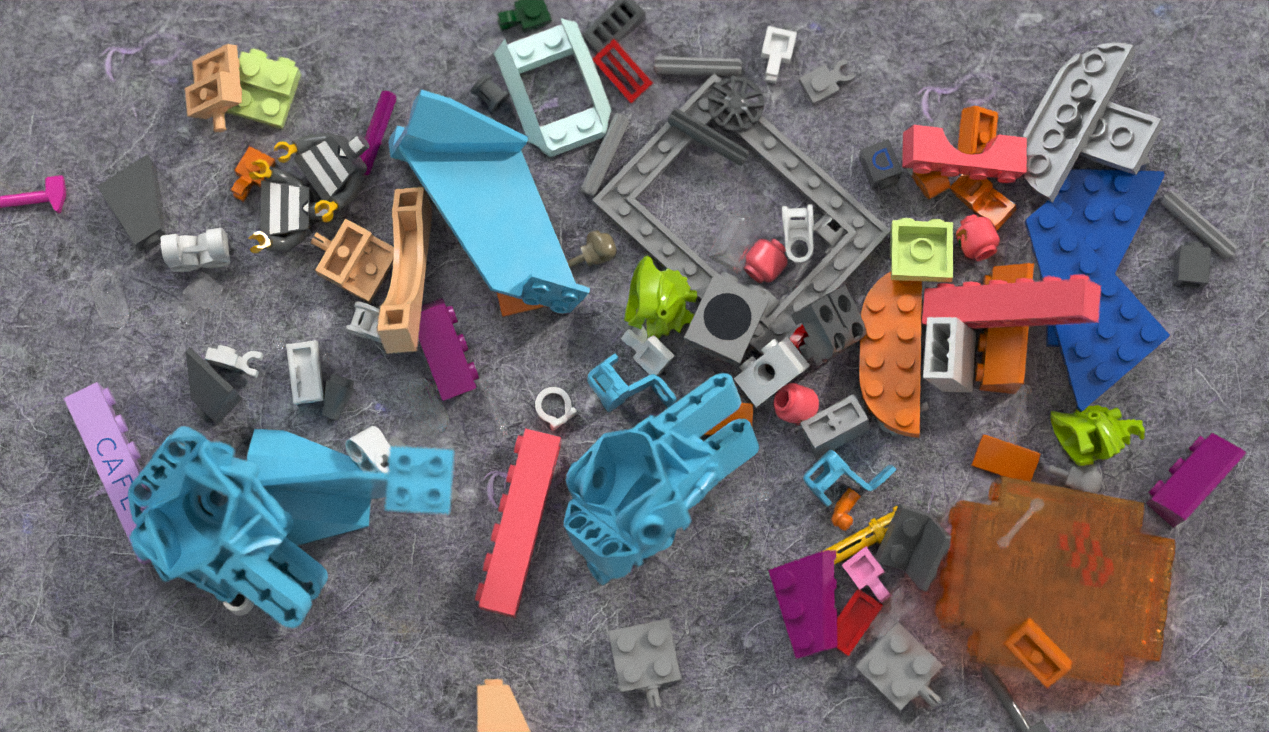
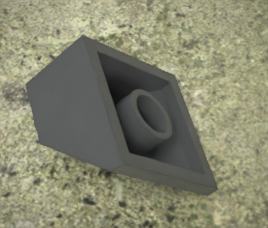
[186,347,243,425]

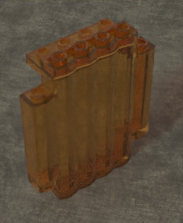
[935,476,1175,687]

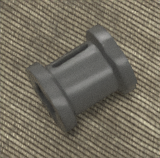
[471,73,510,113]

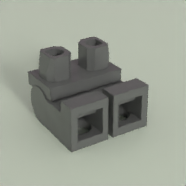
[791,285,866,366]

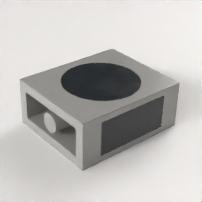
[683,272,770,368]

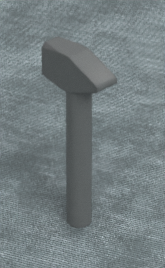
[980,663,1050,732]

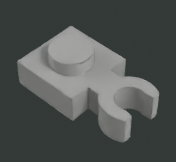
[799,59,855,106]

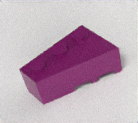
[418,298,480,401]
[768,550,837,659]

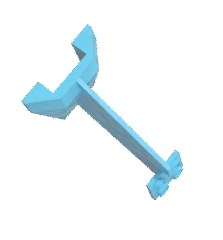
[389,89,590,313]
[247,429,454,546]

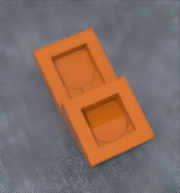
[950,174,1017,231]

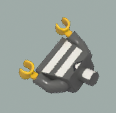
[274,132,370,222]
[248,159,328,253]

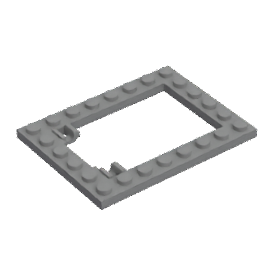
[592,73,891,356]

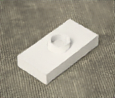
[286,340,325,405]

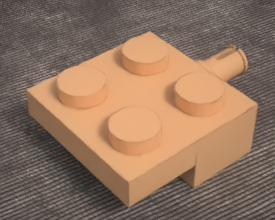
[185,44,242,132]
[311,219,394,303]

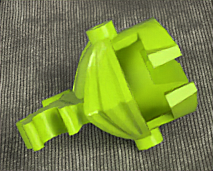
[624,256,697,339]
[1050,405,1145,466]

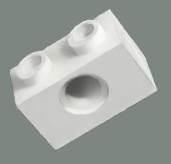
[734,337,810,407]

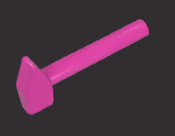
[0,175,66,214]

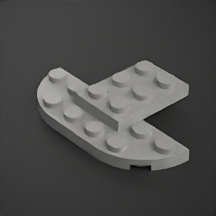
[1023,43,1164,203]

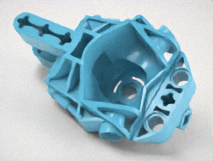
[564,373,759,585]
[128,426,328,628]

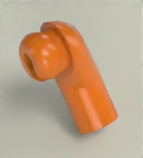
[831,487,861,531]

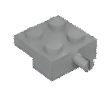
[608,618,681,709]
[855,622,943,711]

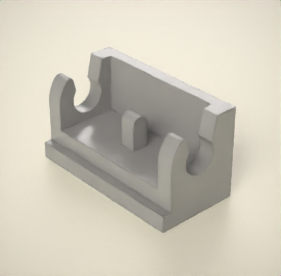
[800,394,869,459]

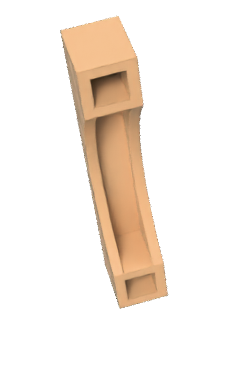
[377,187,433,354]

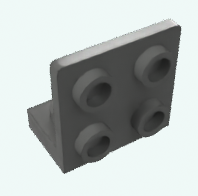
[874,503,951,592]

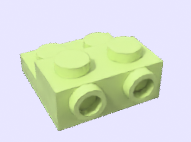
[227,49,301,129]
[890,218,953,282]

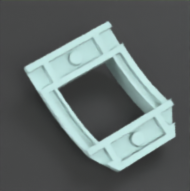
[494,18,612,157]

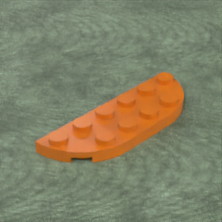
[859,271,922,438]

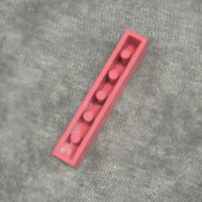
[922,275,1101,329]
[475,428,562,618]

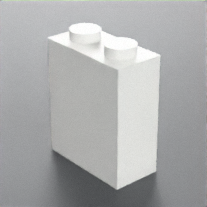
[923,317,976,392]

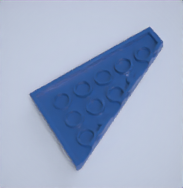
[1046,169,1164,347]
[1024,200,1171,412]

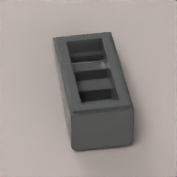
[582,0,646,53]

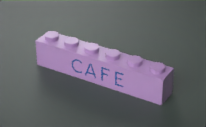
[64,382,151,565]

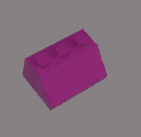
[1146,433,1246,528]

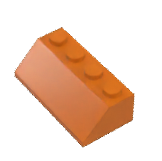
[975,263,1034,394]

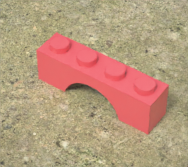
[902,125,1027,183]

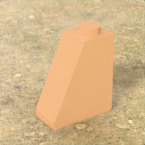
[477,679,531,732]

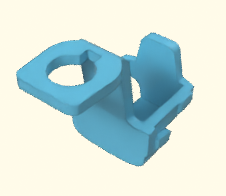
[587,354,677,412]
[803,450,896,507]

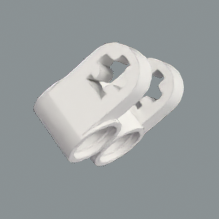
[161,228,230,272]

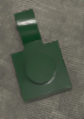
[497,0,552,32]

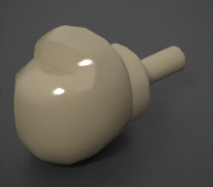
[567,230,617,268]

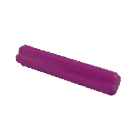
[360,90,397,176]

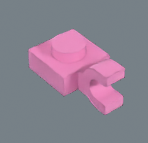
[842,547,892,603]

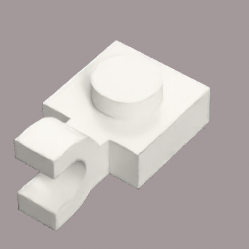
[761,26,797,84]
[621,326,675,376]
[205,345,263,378]

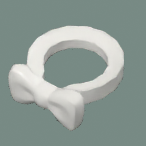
[535,387,578,431]

